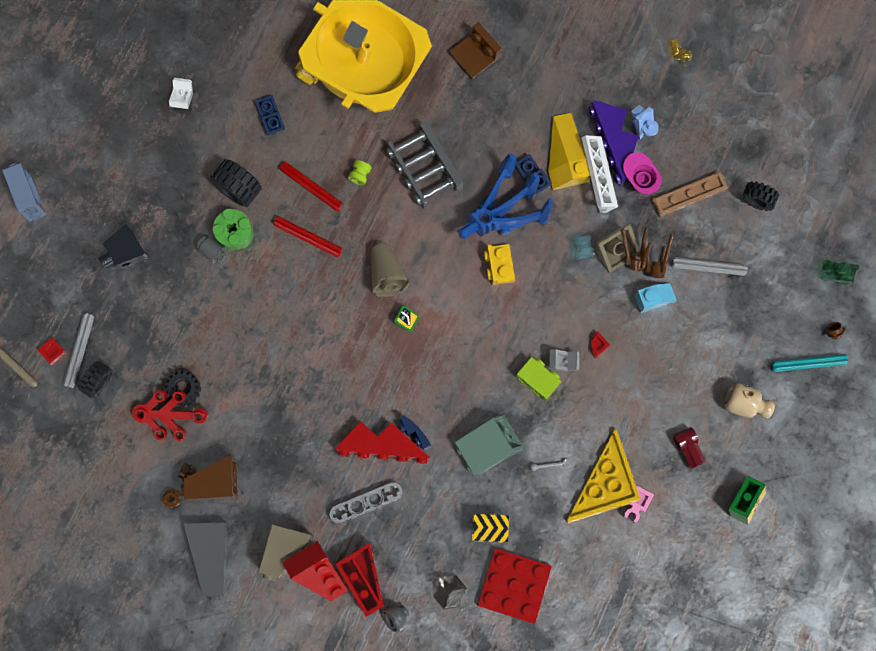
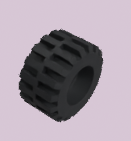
[210,159,262,207]

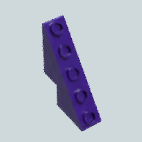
[588,100,639,187]

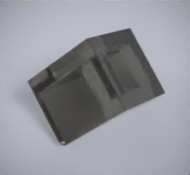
[434,575,467,609]

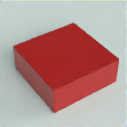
[38,337,66,365]

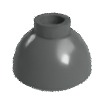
[382,606,409,633]

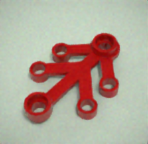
[132,389,209,441]

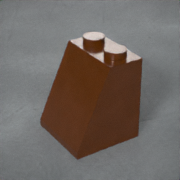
[181,456,238,502]

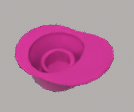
[623,152,662,194]

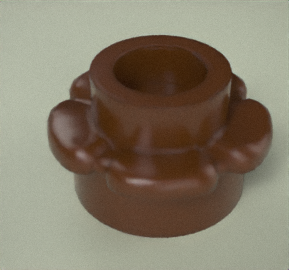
[826,322,845,339]
[177,463,194,482]
[161,489,181,508]

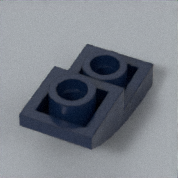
[255,95,285,135]
[515,154,551,194]
[398,415,431,451]

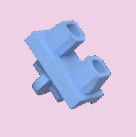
[631,105,659,139]

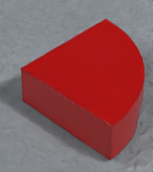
[590,331,610,358]

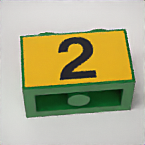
[729,476,766,525]

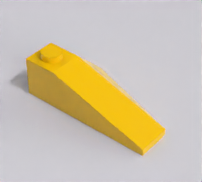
[548,113,591,190]

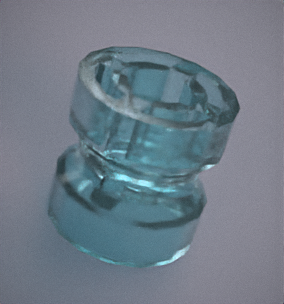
[573,235,596,260]

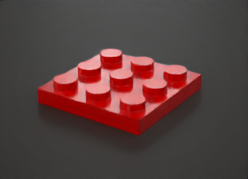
[477,548,552,624]

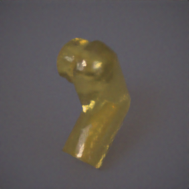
[669,39,693,61]

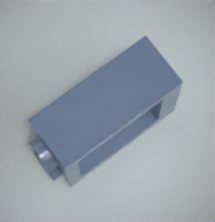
[2,163,47,222]

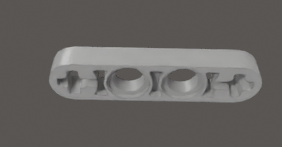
[329,482,402,524]

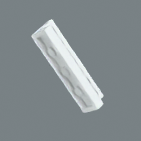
[582,135,618,213]

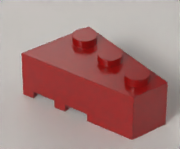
[282,541,348,601]
[336,543,384,617]

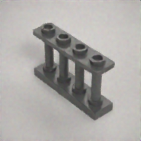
[386,121,463,209]

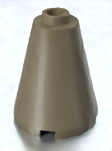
[371,242,410,297]

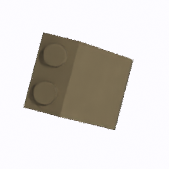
[259,525,314,581]

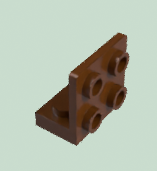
[450,22,502,78]

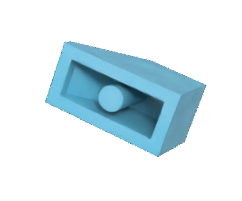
[634,283,677,313]

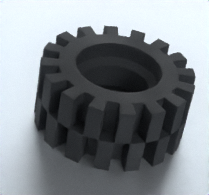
[742,181,779,211]
[77,361,113,398]
[164,370,201,407]

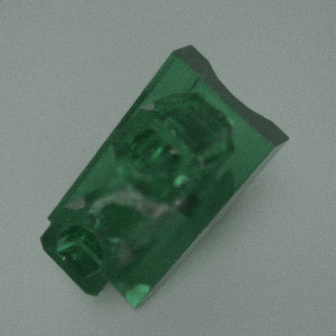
[821,260,860,285]

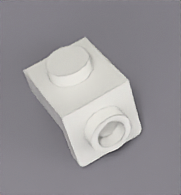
[169,78,193,109]

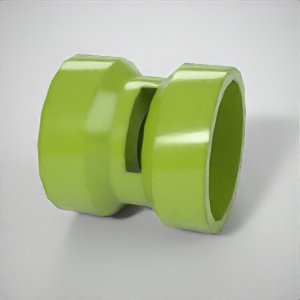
[348,160,372,185]

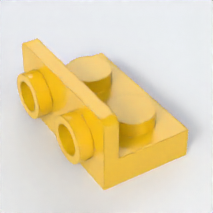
[484,244,515,285]

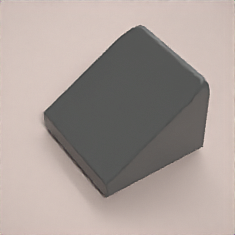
[343,21,368,49]

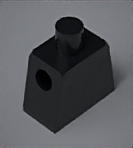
[98,224,148,270]

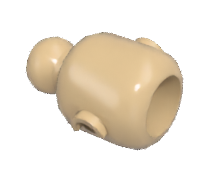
[724,383,775,418]

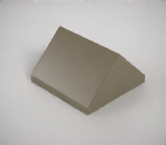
[593,223,640,273]

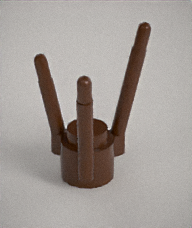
[621,228,652,271]
[642,234,674,278]

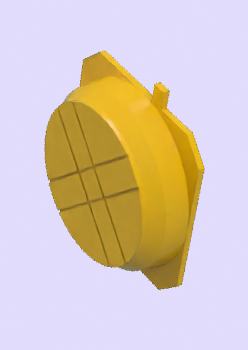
[298,0,432,113]

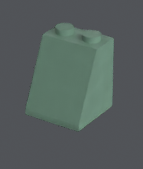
[455,415,524,476]

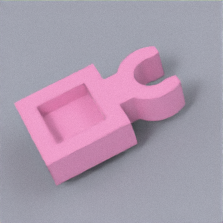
[624,485,654,523]

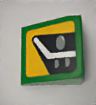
[394,305,420,333]

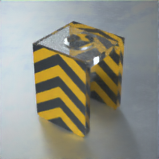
[472,514,509,543]

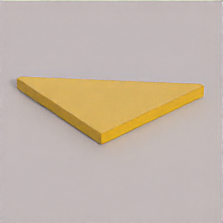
[567,429,641,523]

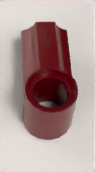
[673,427,706,469]

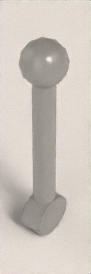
[530,459,570,471]

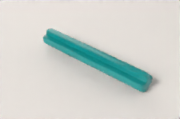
[772,354,848,372]

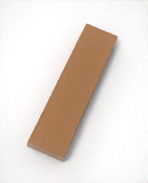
[652,172,728,217]

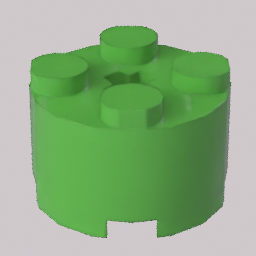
[213,209,254,251]

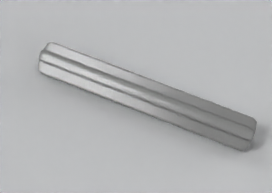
[672,257,748,276]
[63,313,94,388]

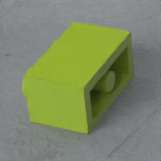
[515,357,562,402]

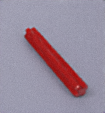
[280,162,343,211]
[273,216,343,257]

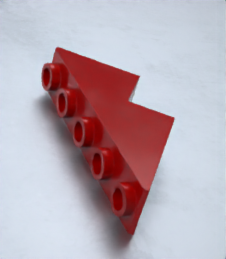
[335,421,430,464]

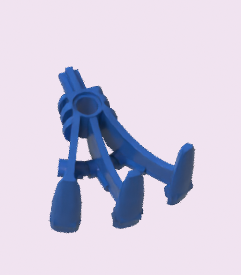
[457,153,553,240]

